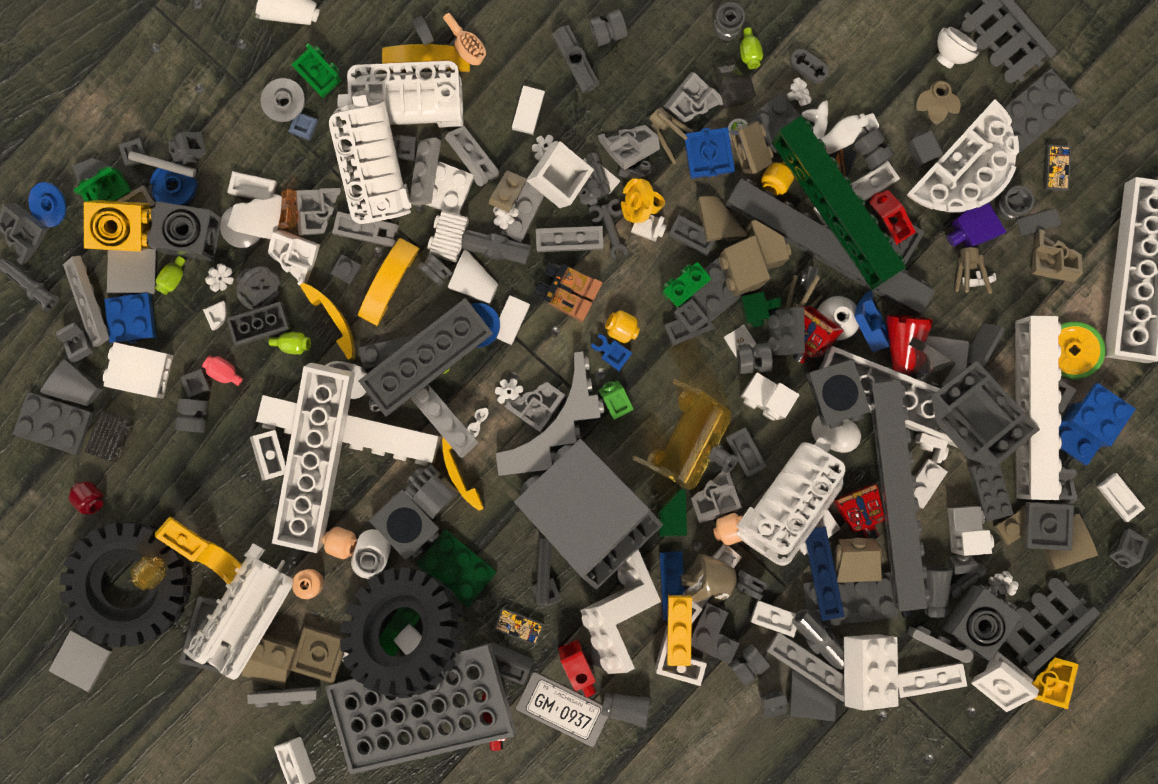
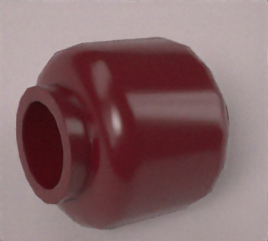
[68,481,104,514]

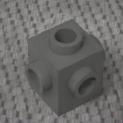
[169,131,206,166]

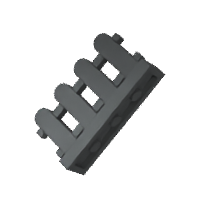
[961,0,1057,84]
[1003,578,1100,674]

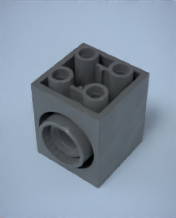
[147,201,222,262]
[939,584,1022,661]

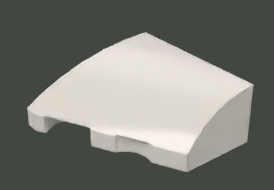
[227,194,282,239]
[268,229,320,286]

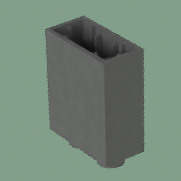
[514,439,663,590]

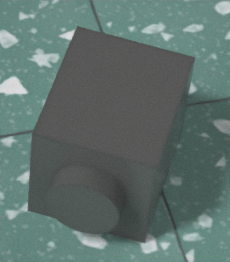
[906,130,943,169]

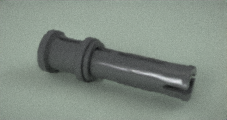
[0,257,59,312]

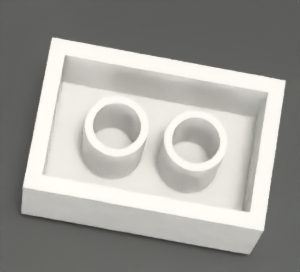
[844,634,898,711]

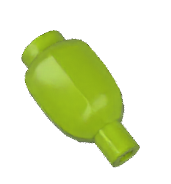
[740,28,763,69]
[155,256,186,295]
[269,332,311,354]

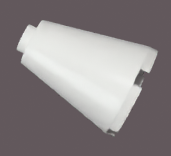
[255,0,320,25]

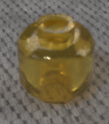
[130,555,166,591]

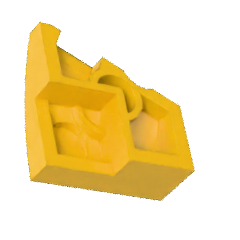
[1032,658,1079,709]

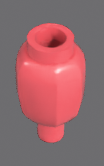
[202,355,243,386]

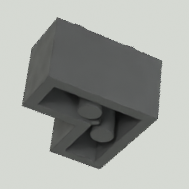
[691,601,739,664]

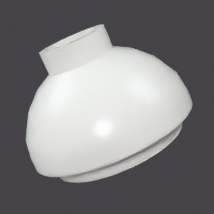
[937,27,979,69]
[817,296,859,341]

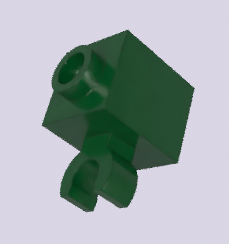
[739,292,782,327]

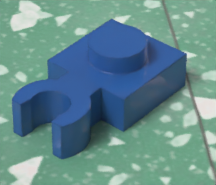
[591,334,632,371]

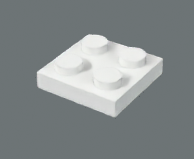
[425,161,474,215]

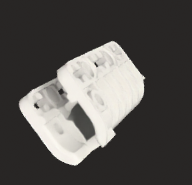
[338,61,464,127]
[329,90,412,224]
[736,437,845,566]
[183,544,293,680]

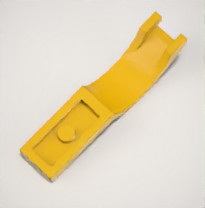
[155,516,242,584]

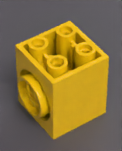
[84,200,153,252]

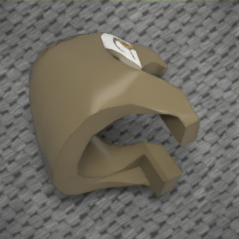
[680,554,737,604]

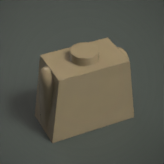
[834,537,882,583]

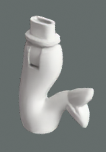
[801,100,879,154]

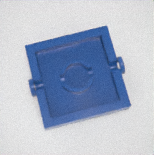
[684,127,735,179]
[104,293,156,344]

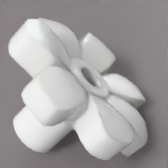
[787,77,811,106]
[532,135,558,161]
[493,203,518,229]
[205,264,234,292]
[495,379,523,404]
[988,571,1019,595]

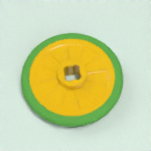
[1058,322,1106,380]

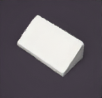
[274,737,316,784]

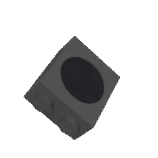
[806,359,871,429]
[369,489,441,560]

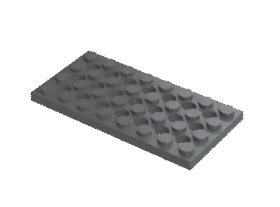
[325,643,517,775]

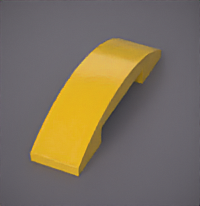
[382,44,470,72]
[358,238,420,326]
[300,283,356,361]
[442,437,485,511]

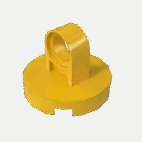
[621,179,665,223]

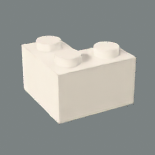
[740,373,799,421]
[947,506,994,556]
[655,626,707,686]

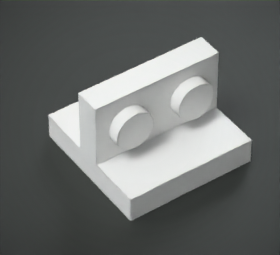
[971,651,1039,712]

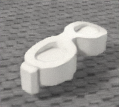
[962,271,996,287]
[468,408,489,438]

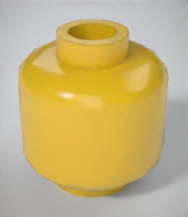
[761,162,794,196]
[605,310,640,343]

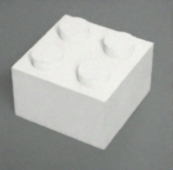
[526,141,594,208]

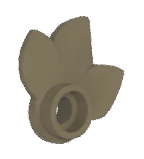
[916,81,961,125]

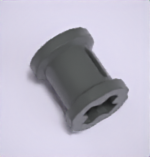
[708,444,738,473]

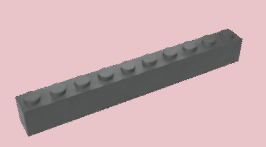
[725,179,935,317]
[868,379,930,611]

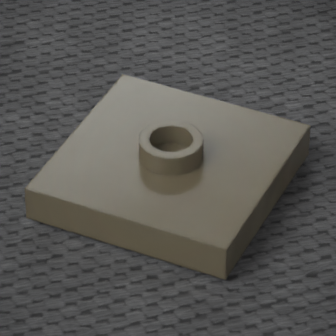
[290,626,344,684]

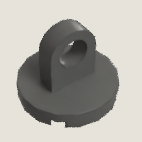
[236,266,280,310]

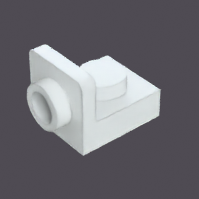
[631,215,667,242]
[914,433,949,463]

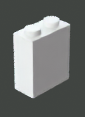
[103,342,173,399]

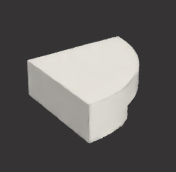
[203,301,227,331]

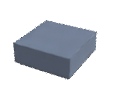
[288,113,318,141]

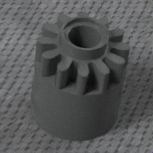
[404,464,459,519]

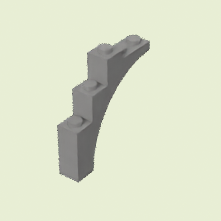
[496,351,604,476]

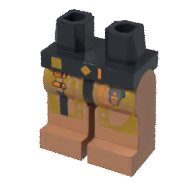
[535,263,603,323]

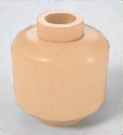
[713,513,743,546]
[323,527,357,559]
[292,569,324,599]

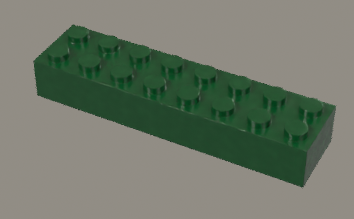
[771,115,906,290]

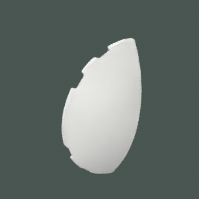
[907,100,1019,212]

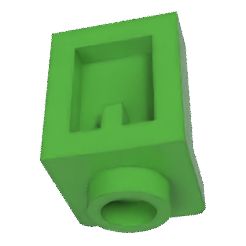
[599,381,634,420]

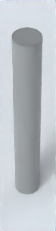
[128,151,196,177]

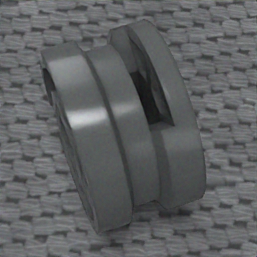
[418,253,452,287]
[735,570,769,601]

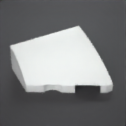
[448,250,498,305]

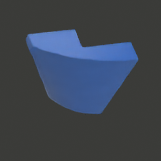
[854,290,889,352]

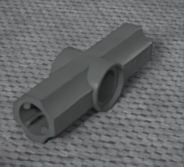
[552,25,599,93]
[461,229,531,265]
[792,609,844,670]

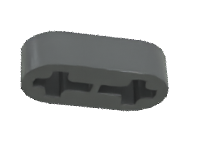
[412,16,434,46]
[790,49,829,84]

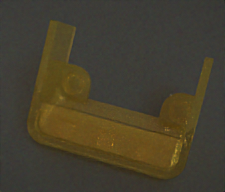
[632,379,731,490]

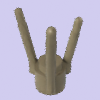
[649,107,693,164]
[955,247,992,294]
[784,275,823,309]

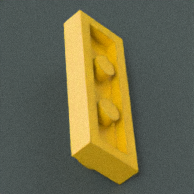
[667,595,692,666]

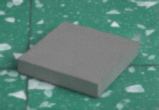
[49,630,113,692]

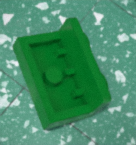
[291,43,342,99]
[74,166,132,202]
[662,262,711,307]

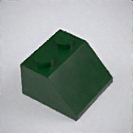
[656,489,687,537]

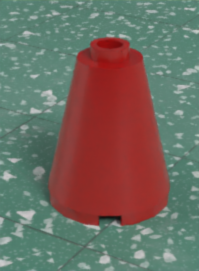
[886,315,933,376]

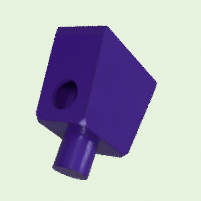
[947,203,1007,248]

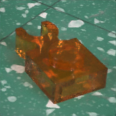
[278,189,298,230]

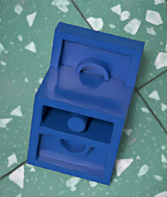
[1059,383,1136,465]

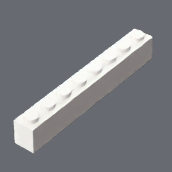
[256,395,441,466]

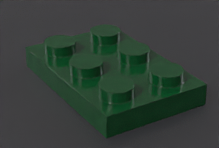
[417,529,498,607]

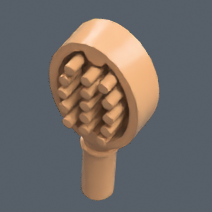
[443,13,486,65]

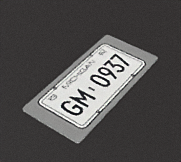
[516,672,608,747]

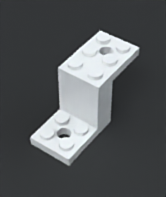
[580,550,661,674]

